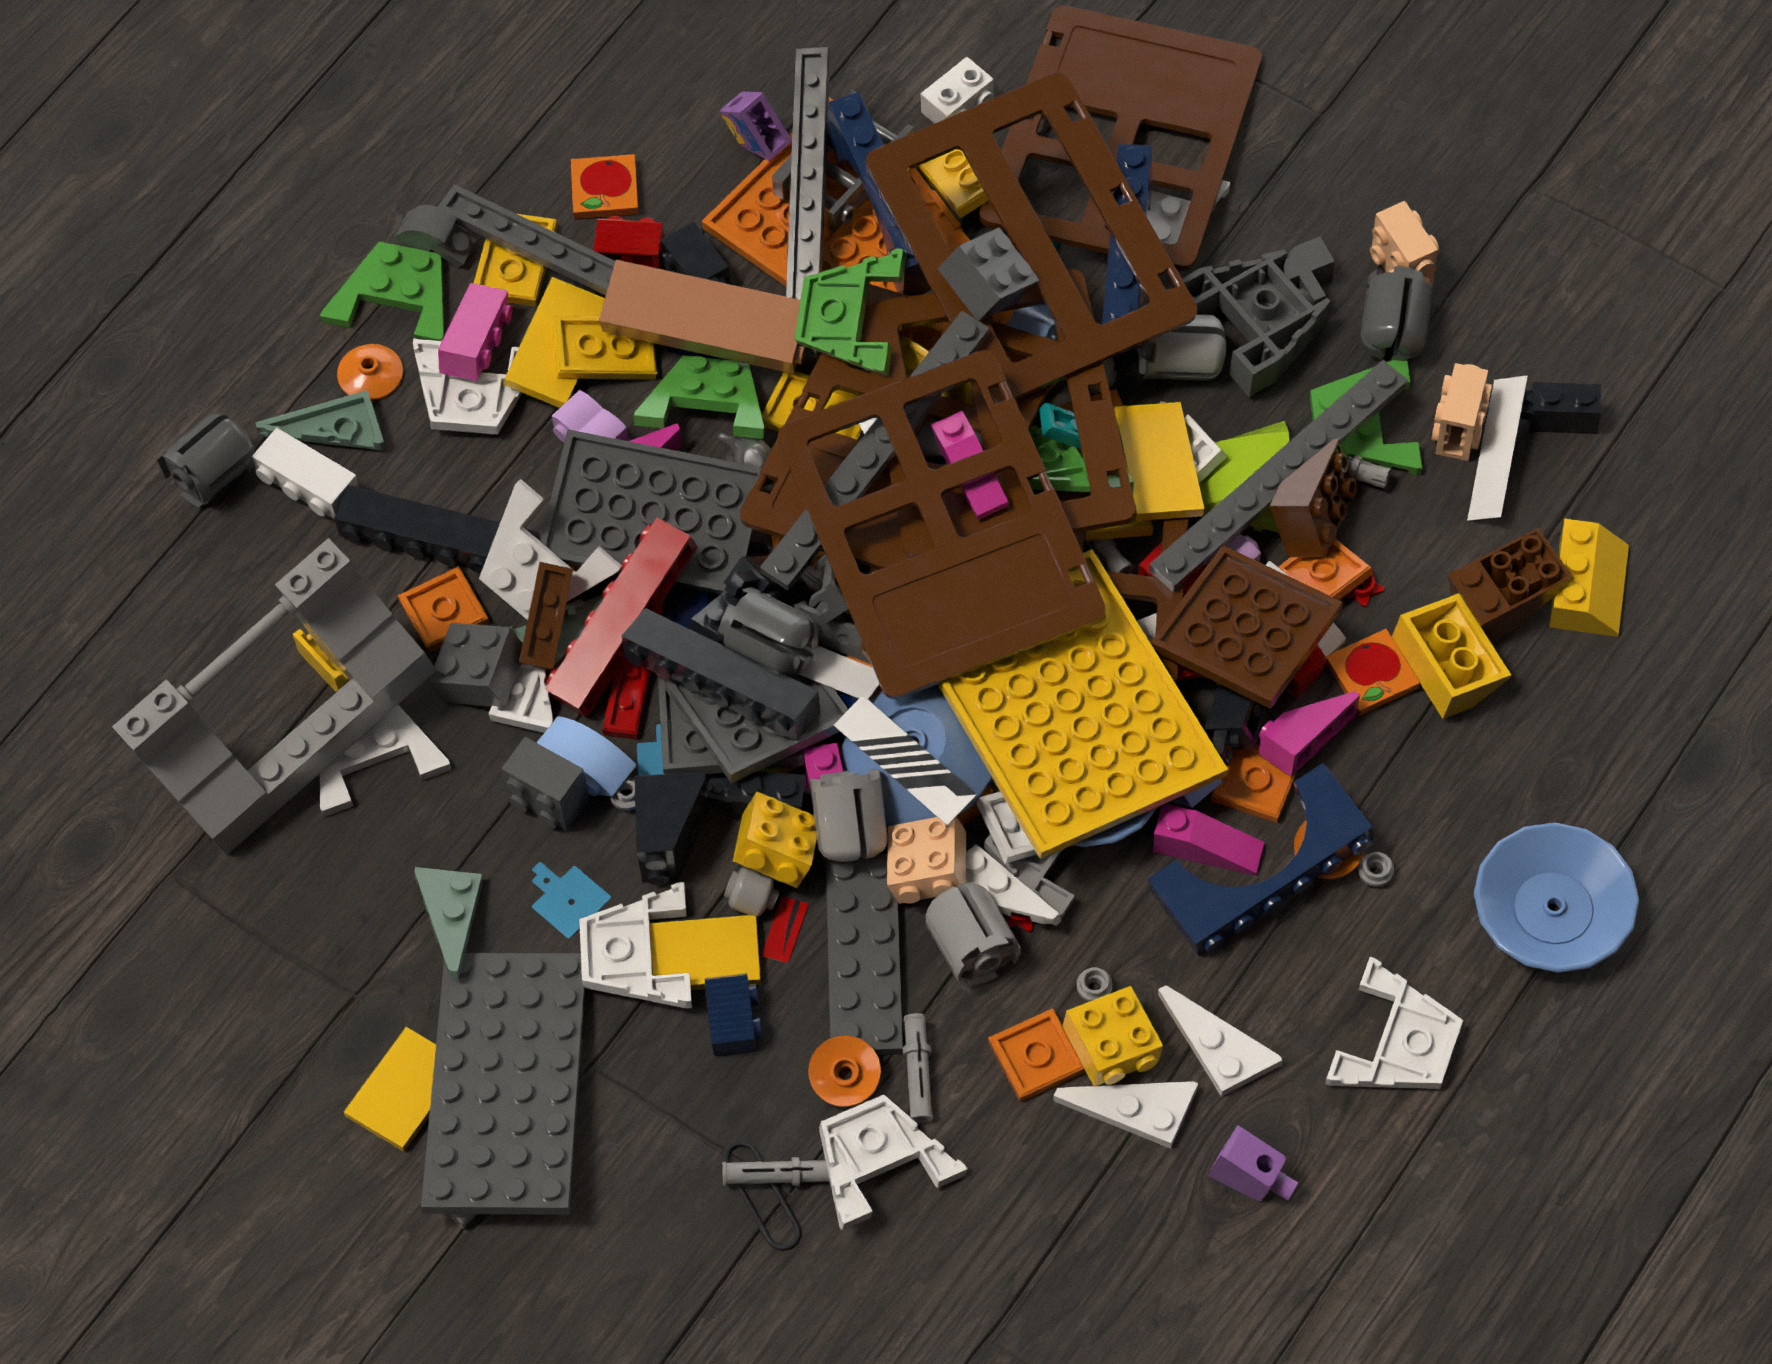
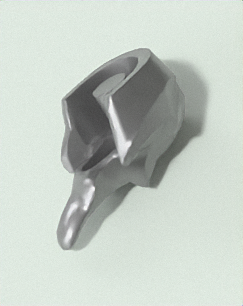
[717,432,771,468]

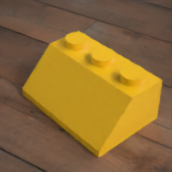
[1549,519,1629,637]
[1392,593,1511,719]

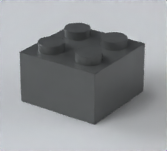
[938,228,1039,321]
[429,623,523,708]
[501,737,590,832]

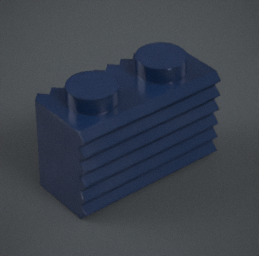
[704,973,762,1056]

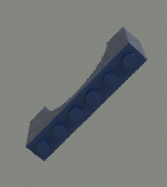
[828,91,931,296]
[1102,144,1153,360]
[1148,763,1374,956]

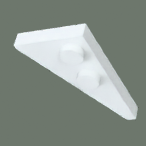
[935,844,1061,925]
[1158,985,1282,1097]
[1054,1081,1198,1149]

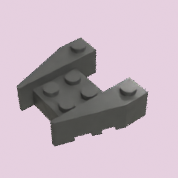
[1173,250,1330,397]

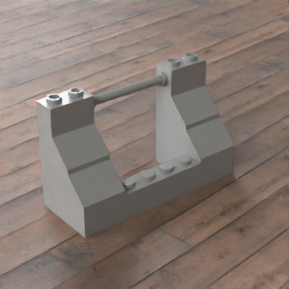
[112,538,436,855]

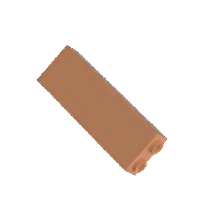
[599,260,806,374]

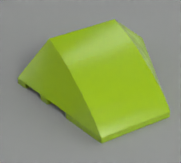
[1199,421,1289,533]

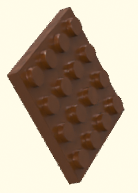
[1150,545,1343,709]

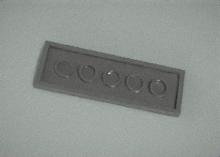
[826,853,903,1055]

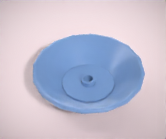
[840,685,992,826]
[1474,822,1639,973]

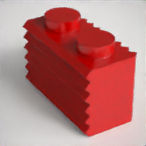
[593,216,665,269]

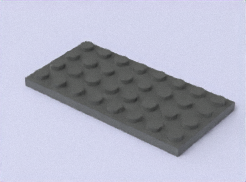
[421,953,586,1215]

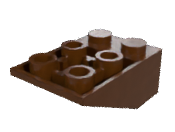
[1270,439,1356,558]
[1448,528,1573,642]

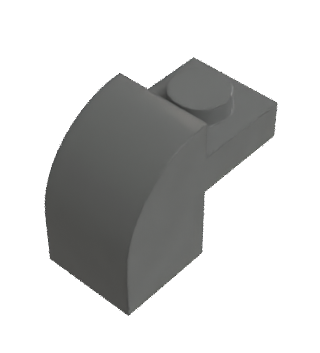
[394,205,477,268]
[1283,236,1335,306]

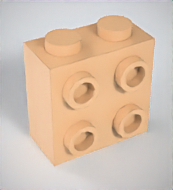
[1370,201,1439,286]
[1431,363,1492,461]
[887,816,966,904]

